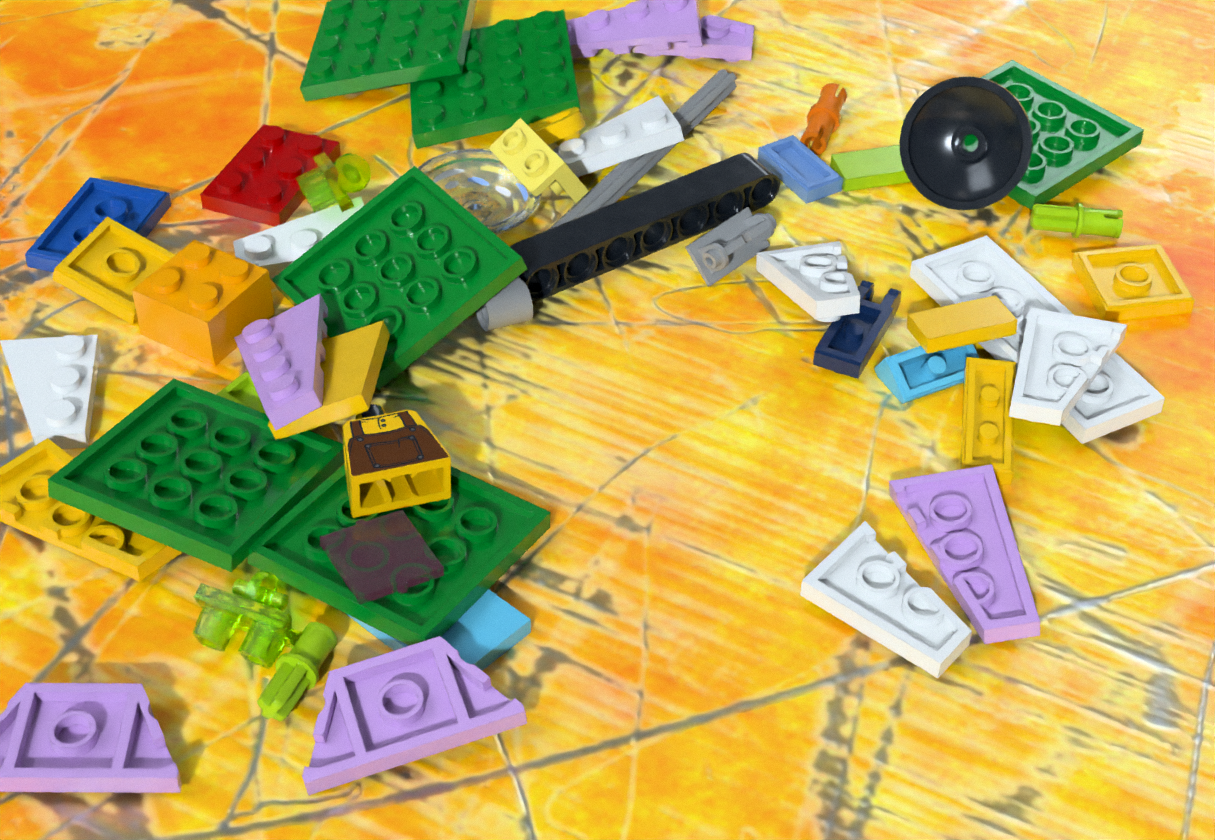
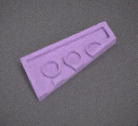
[567,0,703,58]
[234,294,328,431]
[889,464,1040,644]

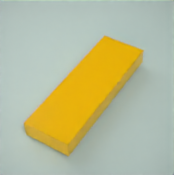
[960,357,1016,485]

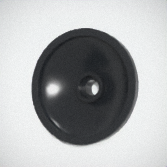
[899,77,1033,210]

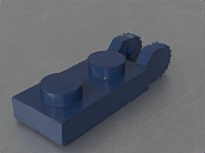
[813,280,902,379]

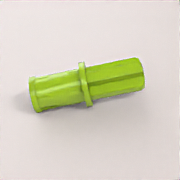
[1030,203,1123,238]
[257,622,337,721]

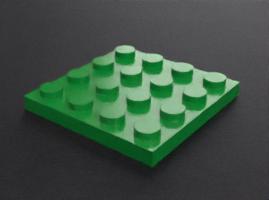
[300,0,477,102]
[410,9,582,149]
[903,60,1144,210]
[271,166,527,390]
[48,378,344,572]
[247,464,551,646]

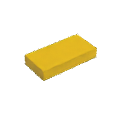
[907,295,1017,354]

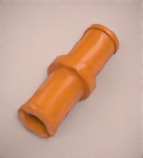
[800,83,847,155]

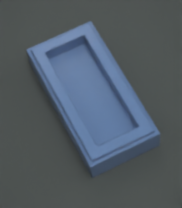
[758,135,843,204]

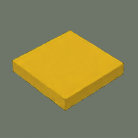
[53,217,176,325]
[1071,243,1195,322]

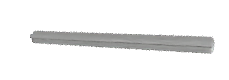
[548,69,737,230]

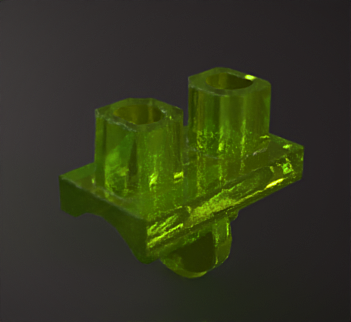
[296,152,371,213]
[192,570,302,669]

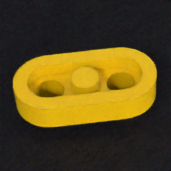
[528,107,585,146]

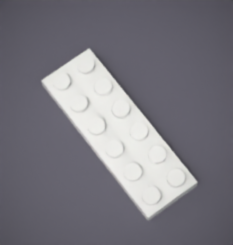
[910,236,1165,444]

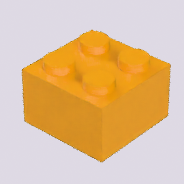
[132,240,275,367]

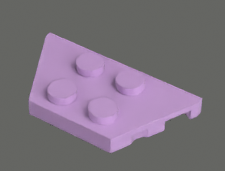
[302,636,527,796]
[0,683,182,793]

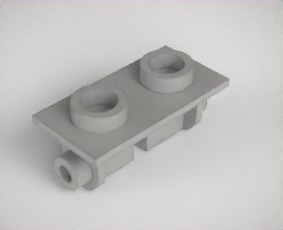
[685,207,777,287]

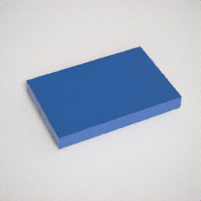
[25,177,171,272]

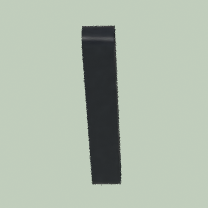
[510,153,780,301]

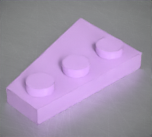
[632,0,754,62]

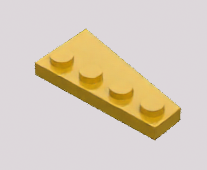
[0,438,183,581]

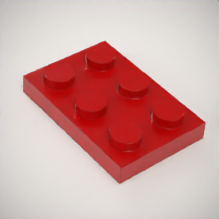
[200,124,341,227]

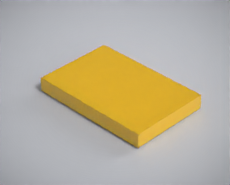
[268,321,390,439]

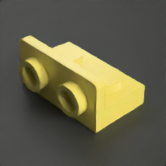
[490,118,589,203]

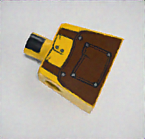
[342,404,451,518]

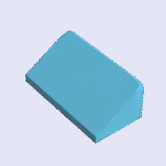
[874,344,979,404]

